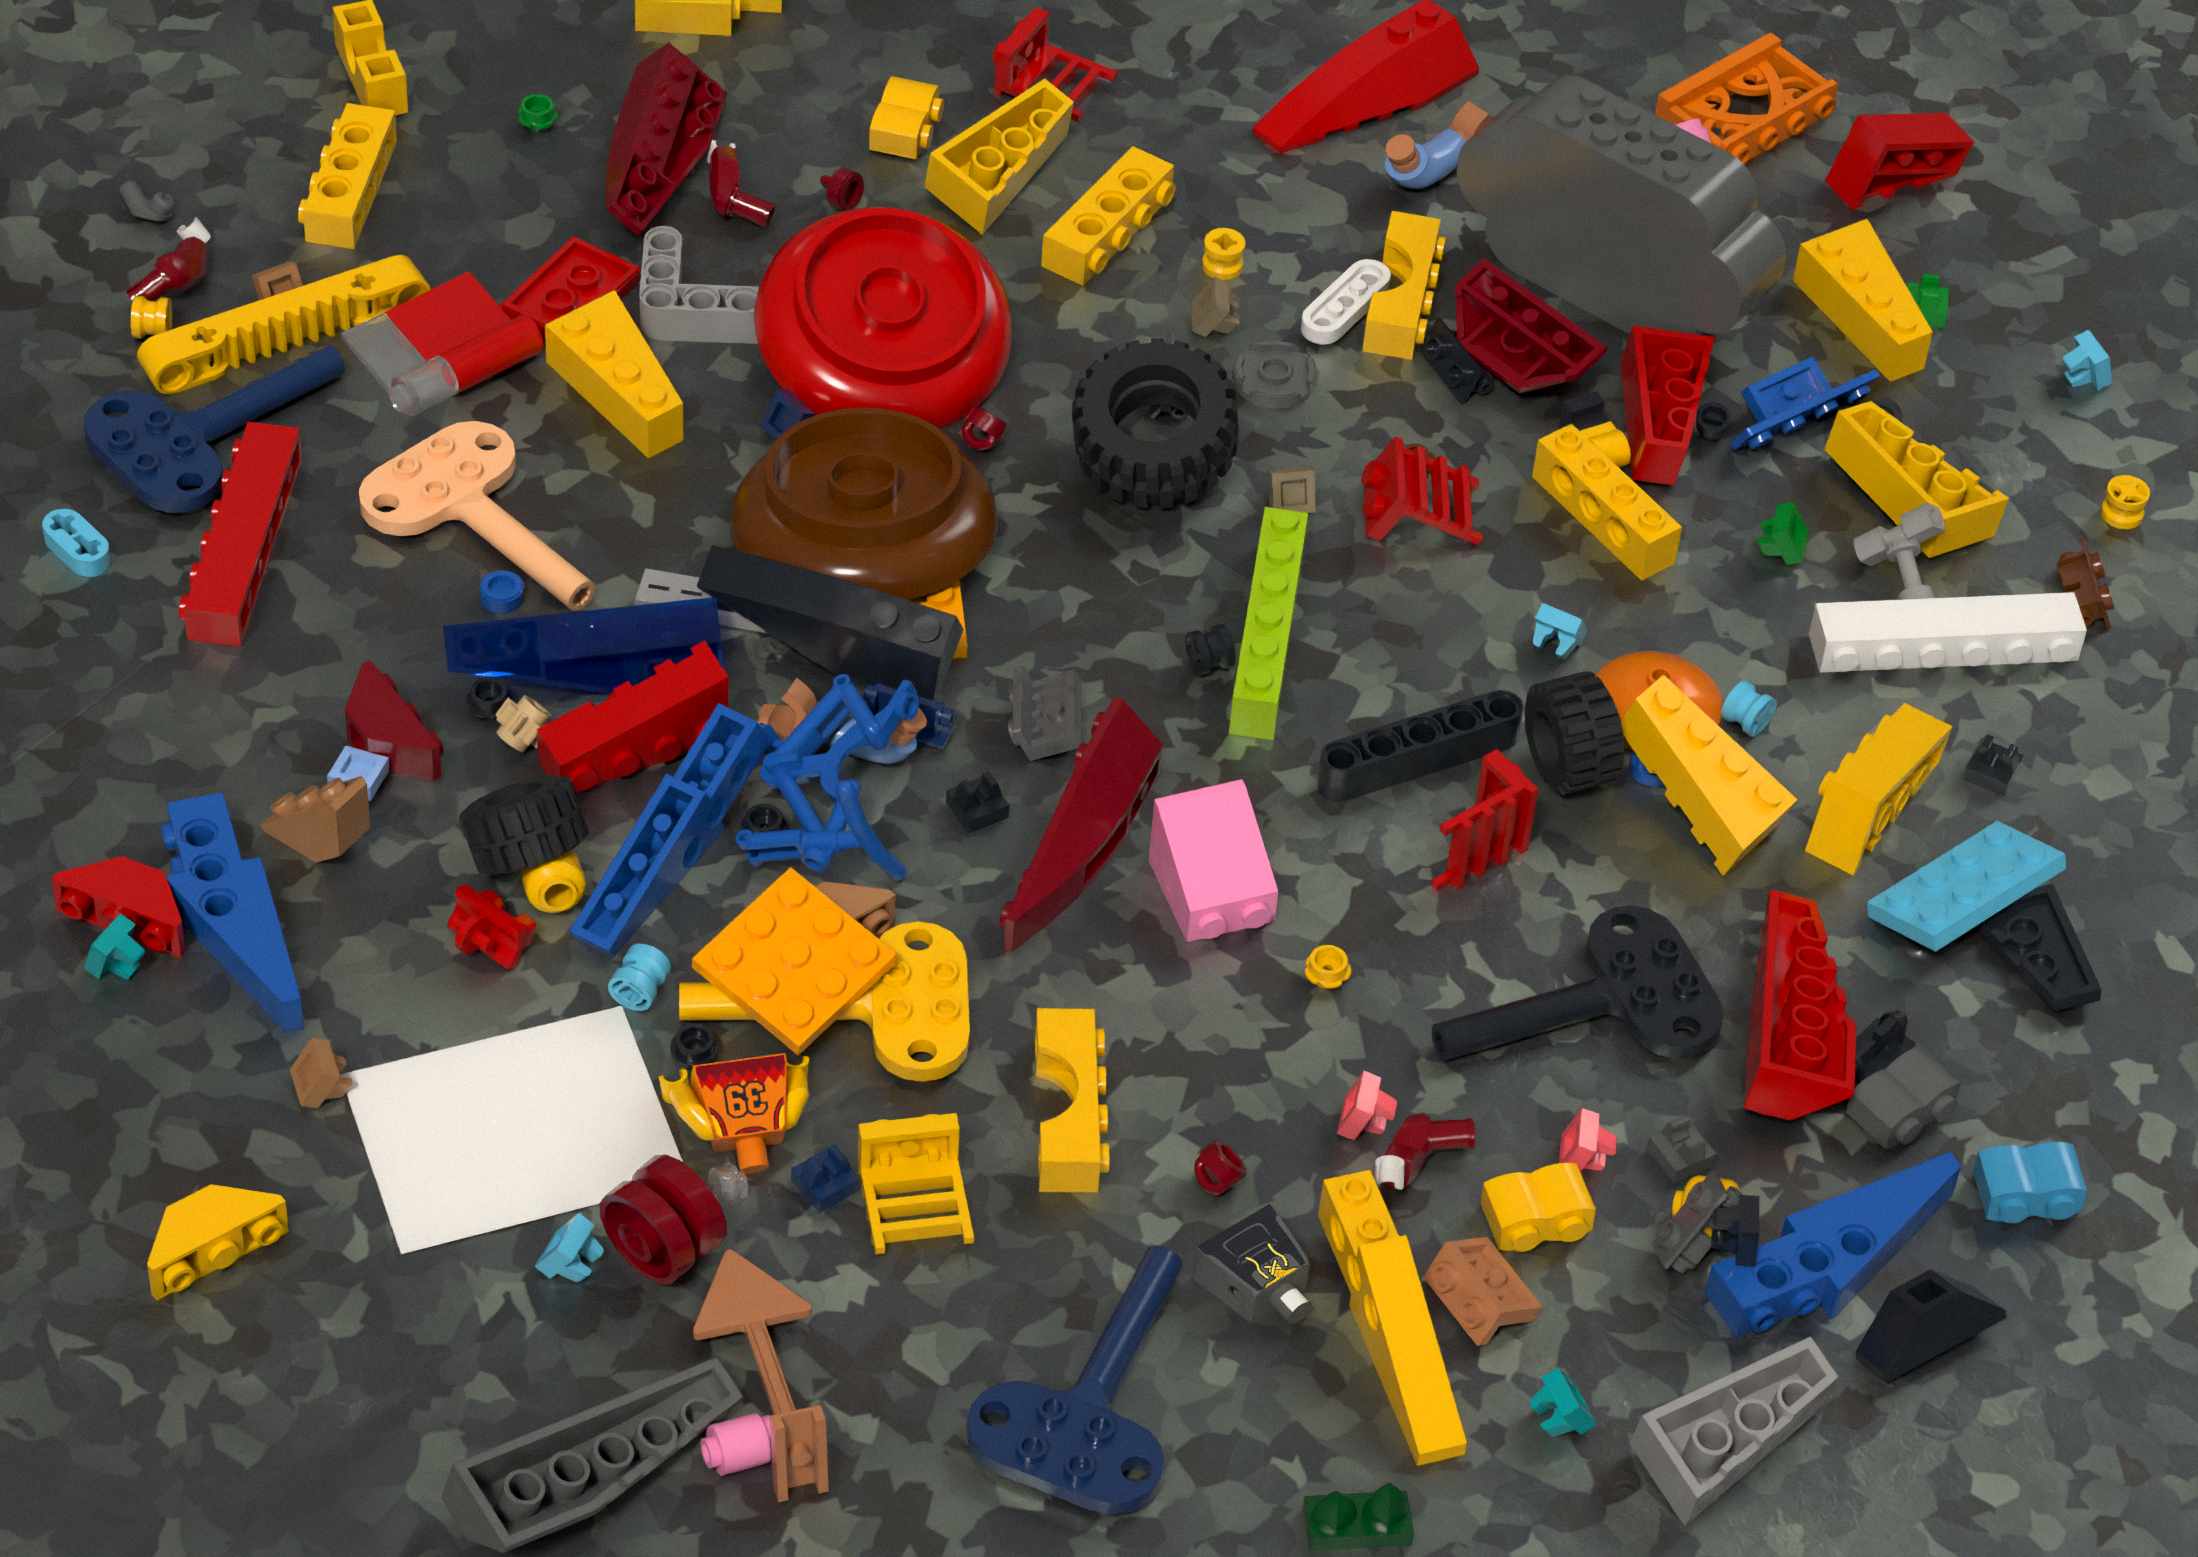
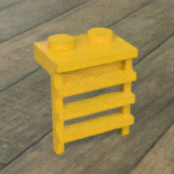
[857,1113,974,1255]

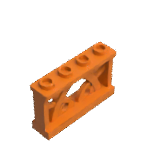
[1655,32,1839,164]

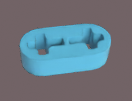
[42,509,111,577]

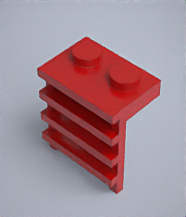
[992,7,1118,122]
[1361,436,1483,545]
[1431,749,1539,892]

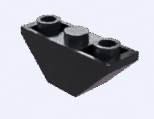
[1856,1269,2007,1383]

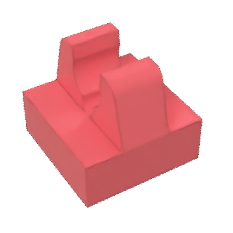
[1337,1071,1397,1141]
[1559,1108,1617,1172]

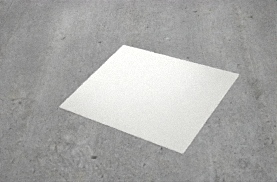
[340,1006,683,1254]

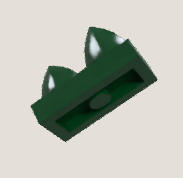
[1303,1482,1414,1551]

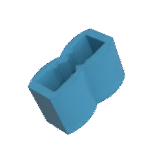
[1973,1142,2087,1223]

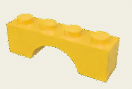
[1362,211,1446,360]
[1035,1008,1109,1192]

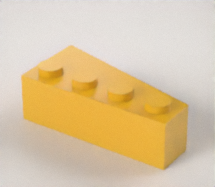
[924,79,1074,235]
[1793,219,1933,382]
[545,290,683,459]
[1824,401,2010,558]
[1621,675,1798,876]
[1805,703,1953,875]

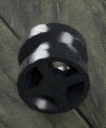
[1185,624,1236,675]

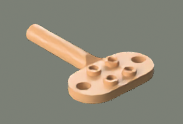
[359,421,596,611]

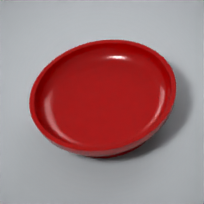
[754,207,1012,429]

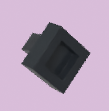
[1963,735,2024,796]
[946,771,1009,833]
[1711,1195,1760,1267]

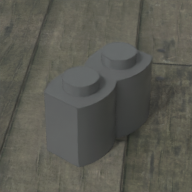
[1846,1047,1960,1150]

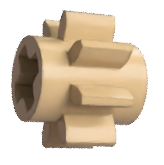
[495,695,552,753]

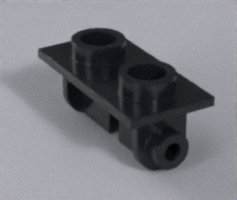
[1419,318,1494,404]
[1854,1010,1916,1088]

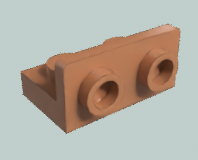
[1424,1237,1543,1346]

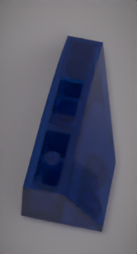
[443,597,724,694]

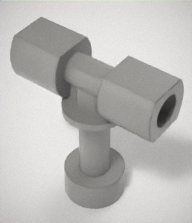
[1854,503,1945,600]

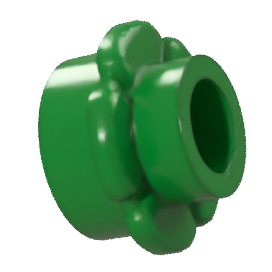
[518,94,558,131]

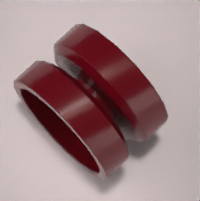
[599,1154,727,1285]

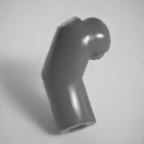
[119,181,175,222]

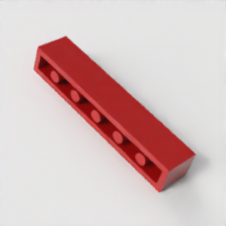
[179,422,302,647]

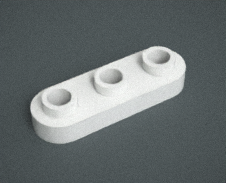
[1301,259,1391,345]

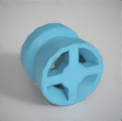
[1720,680,1777,737]

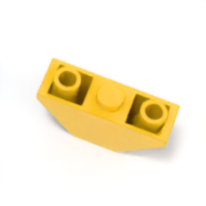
[147,1184,289,1301]

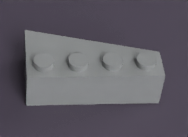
[1630,1336,1838,1527]

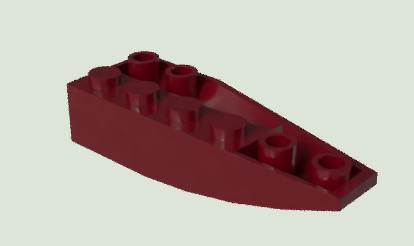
[605,42,728,235]
[999,696,1163,952]

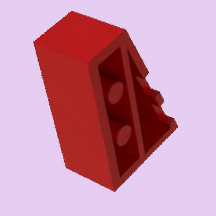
[1825,113,1974,210]

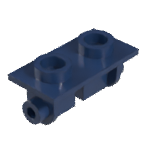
[863,682,959,749]

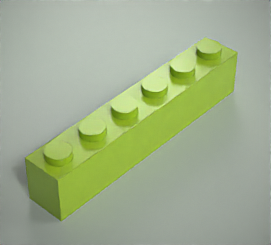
[1229,507,1308,740]

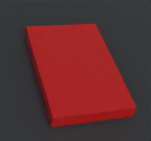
[499,236,642,339]

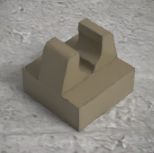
[1191,277,1240,338]
[1268,466,1316,513]

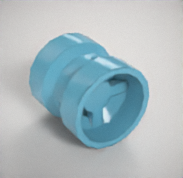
[608,944,671,1011]

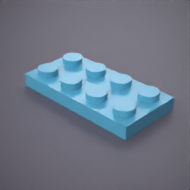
[1867,821,2066,952]

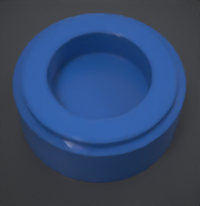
[479,570,525,613]

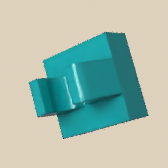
[84,913,145,980]
[1529,1367,1598,1437]

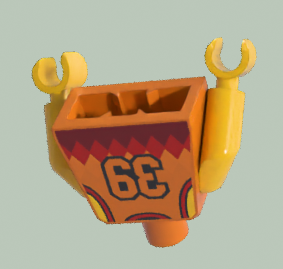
[659,1053,809,1174]

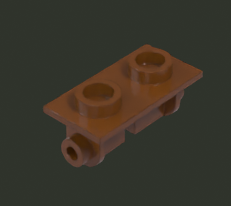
[2057,538,2115,629]

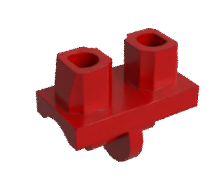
[447,884,537,970]

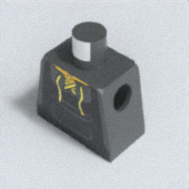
[1193,1204,1312,1325]

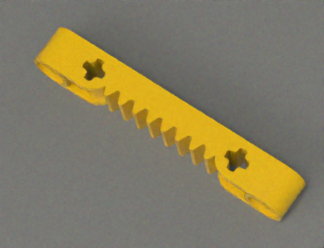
[137,255,431,395]

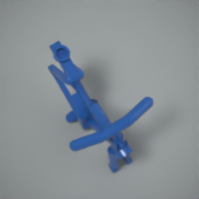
[735,674,919,881]

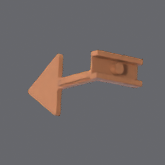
[693,1249,829,1502]

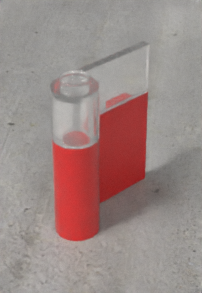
[341,271,544,417]

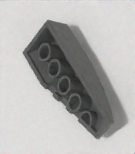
[441,1357,743,1553]

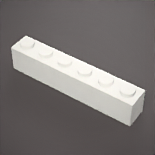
[1809,592,2087,673]

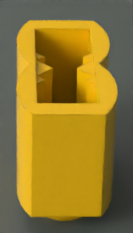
[869,76,944,160]
[1481,1163,1596,1252]

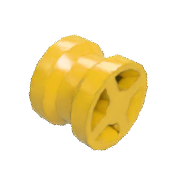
[1202,228,1246,280]
[131,296,172,339]
[2100,475,2150,530]

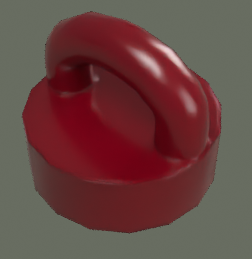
[820,168,864,211]
[962,404,1008,451]
[1194,1139,1247,1195]

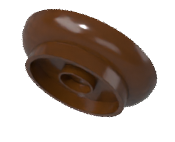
[730,407,998,600]

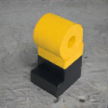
[1559,391,1631,468]

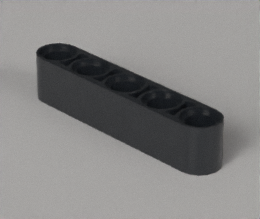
[1317,690,1524,802]

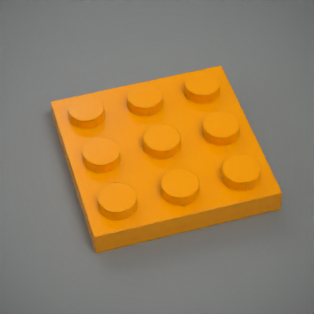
[692,867,897,1056]

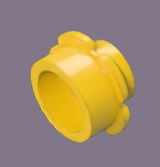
[1305,945,1351,989]

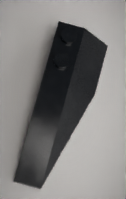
[696,545,964,702]

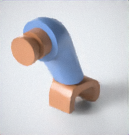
[1385,101,1491,189]
[758,677,927,764]

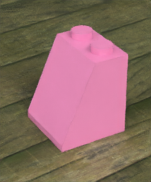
[1149,779,1278,942]

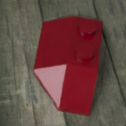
[1455,258,1607,393]

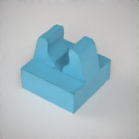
[2062,330,2112,390]
[1533,603,1587,660]
[534,1213,604,1283]

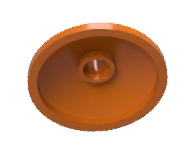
[1595,651,1723,751]

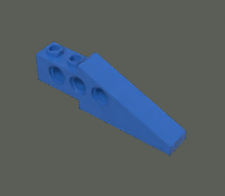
[569,703,769,958]
[161,792,304,1033]
[1705,1152,1961,1338]

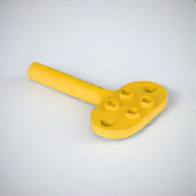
[679,921,970,1082]

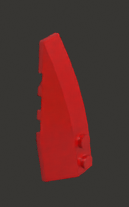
[1252,0,1479,154]
[1744,889,1856,1120]

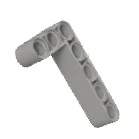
[639,226,759,344]

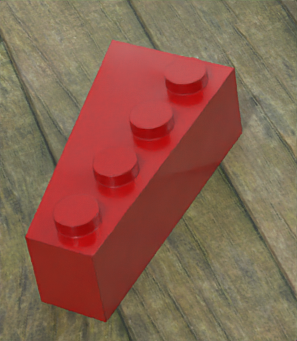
[1620,326,1715,485]
[537,640,729,792]

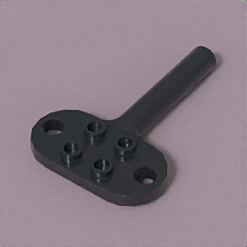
[1431,905,1724,1061]

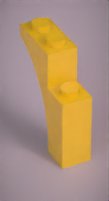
[635,0,783,36]

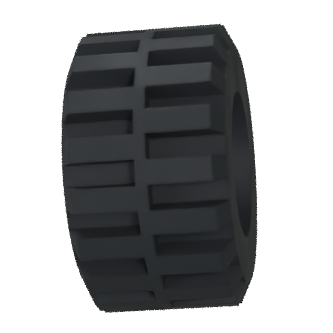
[1525,671,1624,795]
[459,775,589,874]

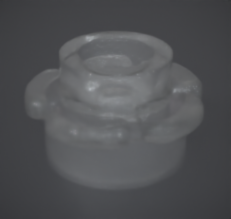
[707,1162,748,1211]

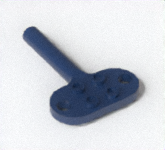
[84,344,345,513]
[966,1246,1183,1515]

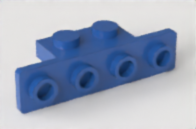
[1730,356,1880,451]

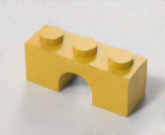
[332,0,408,115]

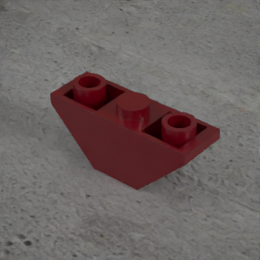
[345,660,444,781]

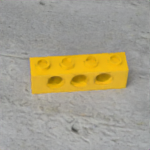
[298,103,397,249]
[1041,146,1176,286]
[1532,424,1682,581]

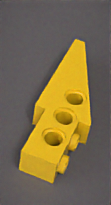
[1318,1170,1467,1466]

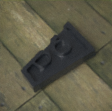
[1974,883,2101,1011]

